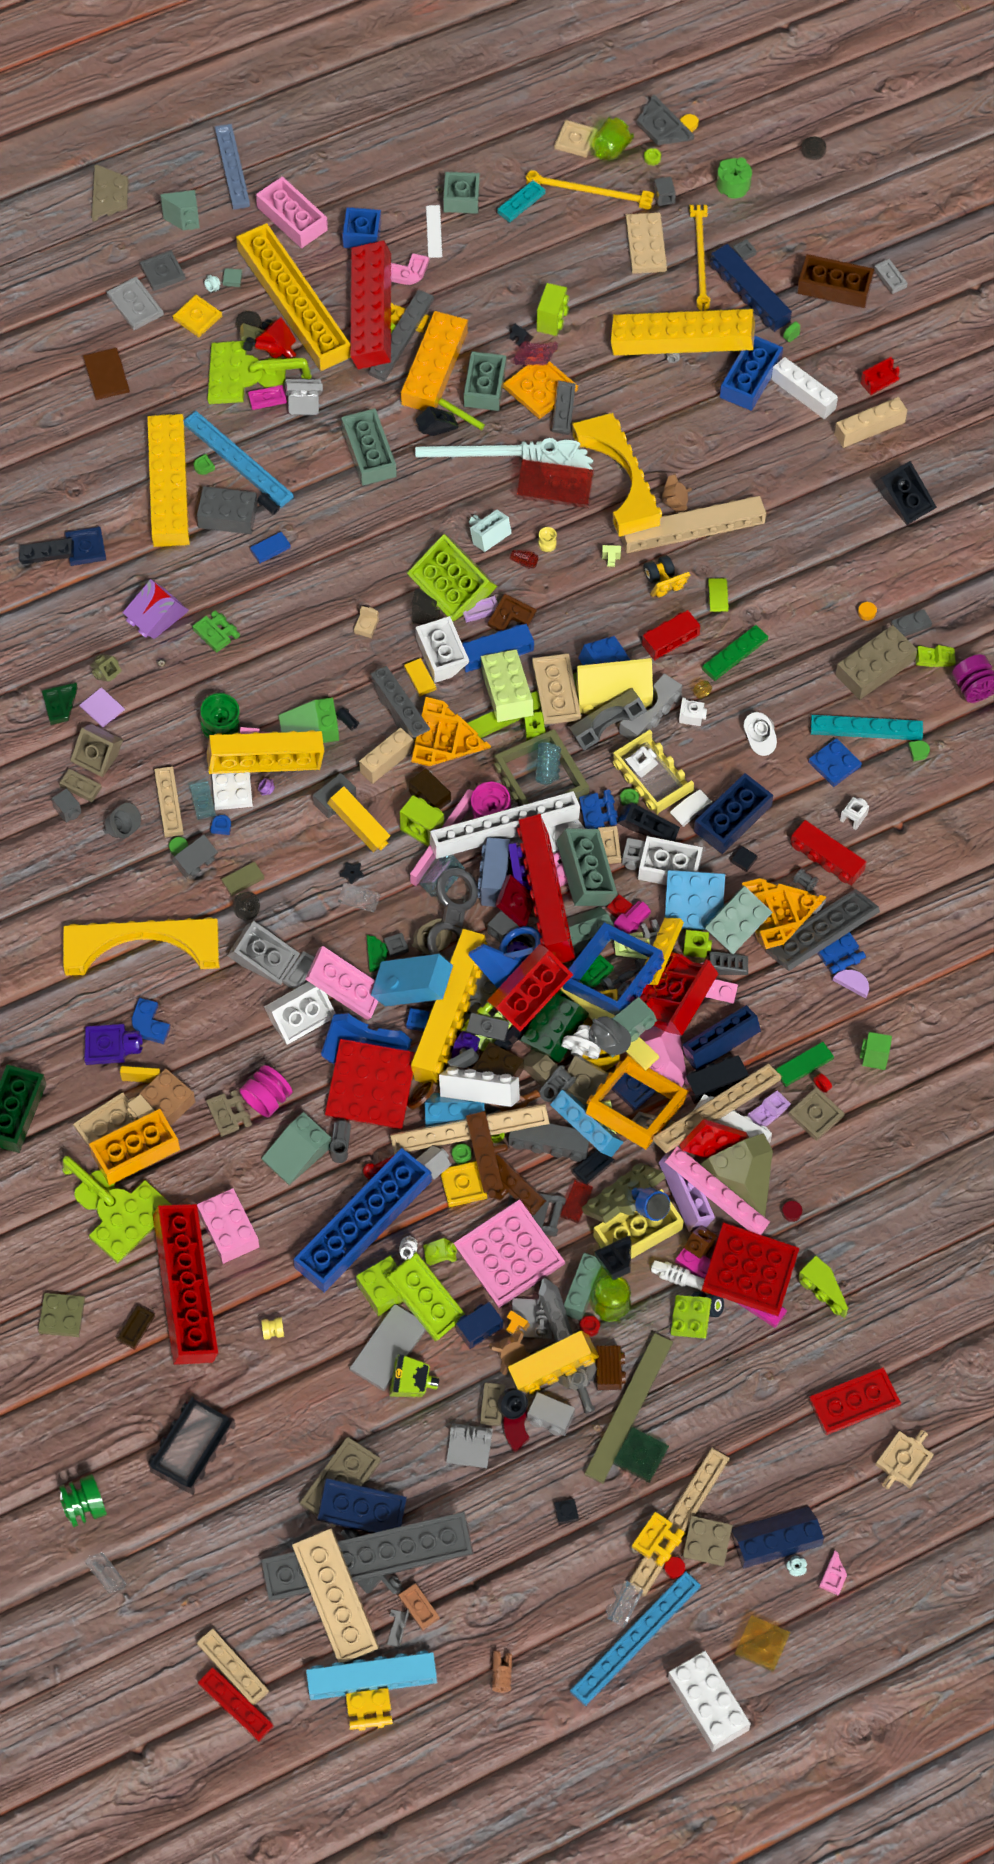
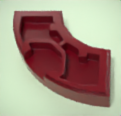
[504,1406,530,1453]

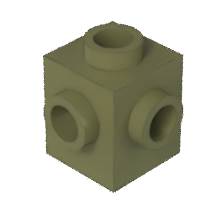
[90,654,122,682]

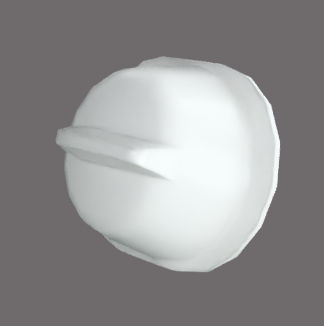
[744,712,777,756]

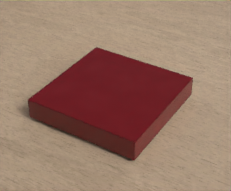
[495,875,535,927]

